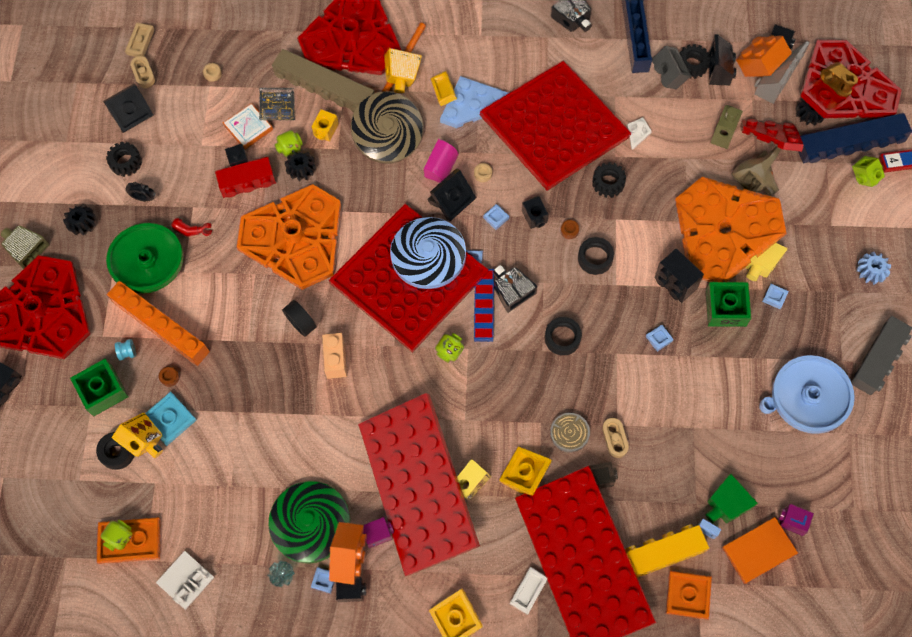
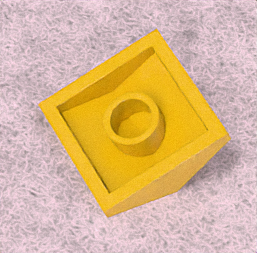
[499,446,552,496]
[429,589,483,637]

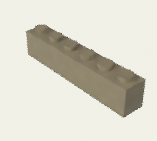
[272,49,375,112]

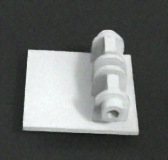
[156,551,214,610]

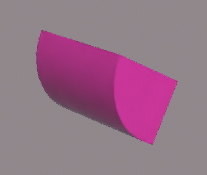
[424,139,459,183]

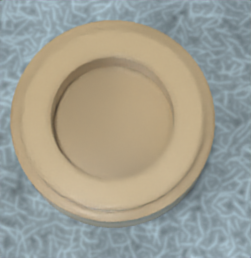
[203,63,222,81]
[474,163,492,182]

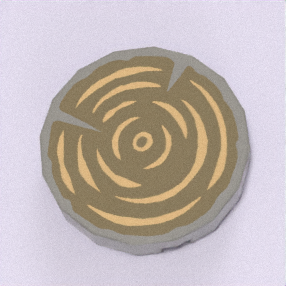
[550,413,590,452]

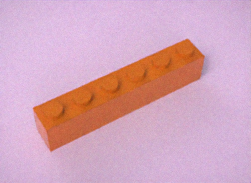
[106,281,210,366]

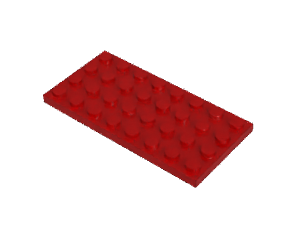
[358,393,480,576]
[515,466,657,637]

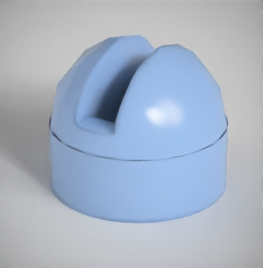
[759,397,776,414]

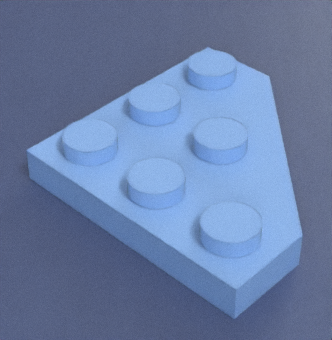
[440,76,509,128]

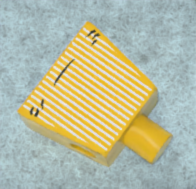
[385,48,422,93]

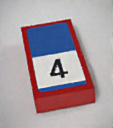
[879,150,912,173]

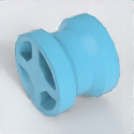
[115,339,136,361]

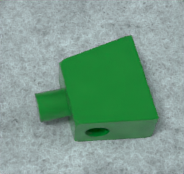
[705,474,758,524]

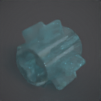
[267,560,295,588]

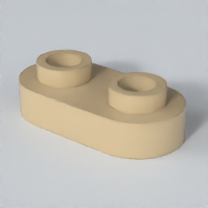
[131,56,155,88]
[602,418,629,458]

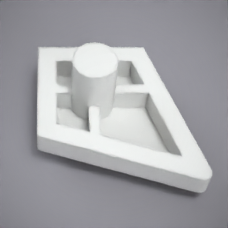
[627,118,652,150]

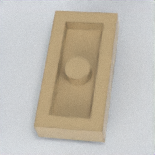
[125,23,154,57]

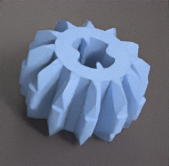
[857,251,891,285]

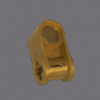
[820,62,858,97]

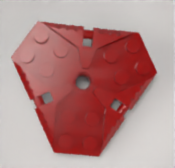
[297,0,402,75]
[800,40,902,118]
[0,255,90,359]

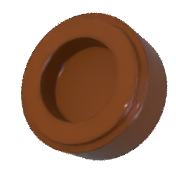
[560,220,579,239]
[159,366,179,387]

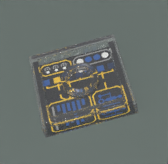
[259,88,295,120]

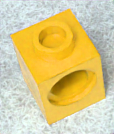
[311,109,339,142]

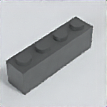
[851,316,912,396]

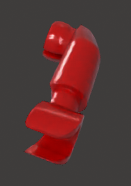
[171,218,212,237]

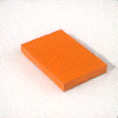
[97,517,160,564]
[722,517,798,584]

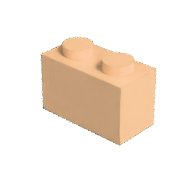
[322,333,347,379]

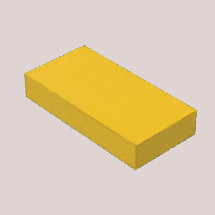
[430,71,457,106]

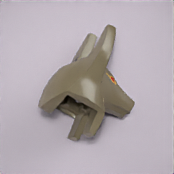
[731,146,781,195]

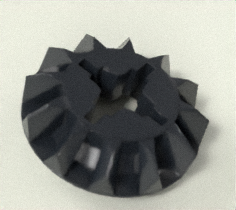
[125,182,155,202]

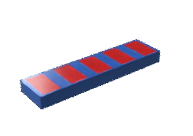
[474,269,494,342]

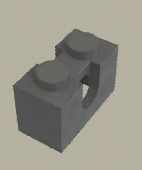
[652,46,691,90]

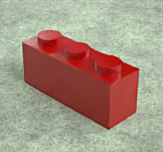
[215,157,276,198]

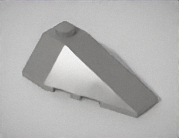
[754,41,810,104]

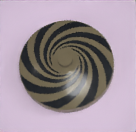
[351,92,423,164]

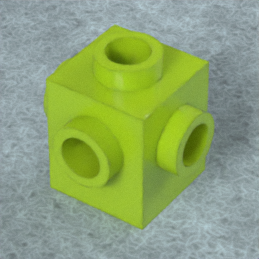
[852,156,885,187]

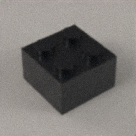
[654,249,704,303]

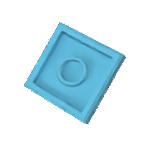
[145,392,197,446]

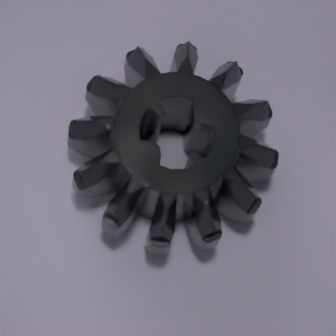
[796,98,824,126]
[285,150,316,182]
[63,204,97,235]

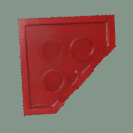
[740,119,804,152]

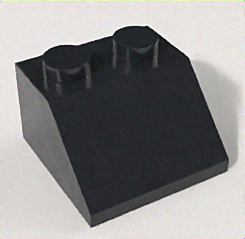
[708,34,736,86]

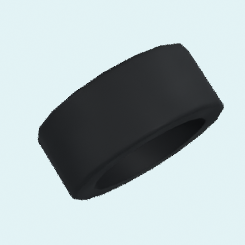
[578,237,614,275]
[282,300,317,337]
[545,317,582,356]

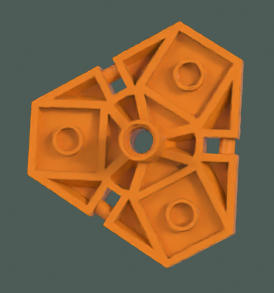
[675,177,787,282]
[237,184,341,290]

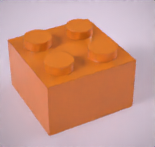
[736,36,792,77]
[329,522,367,584]

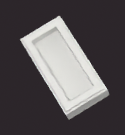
[510,567,547,615]

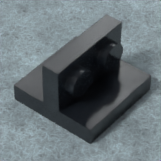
[103,83,154,133]
[427,168,477,221]

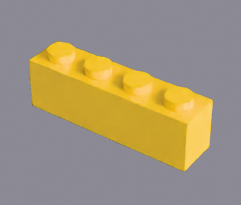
[625,524,709,578]

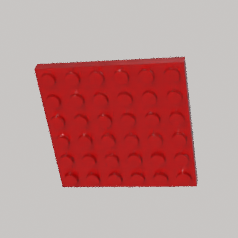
[479,61,632,191]
[329,204,489,353]

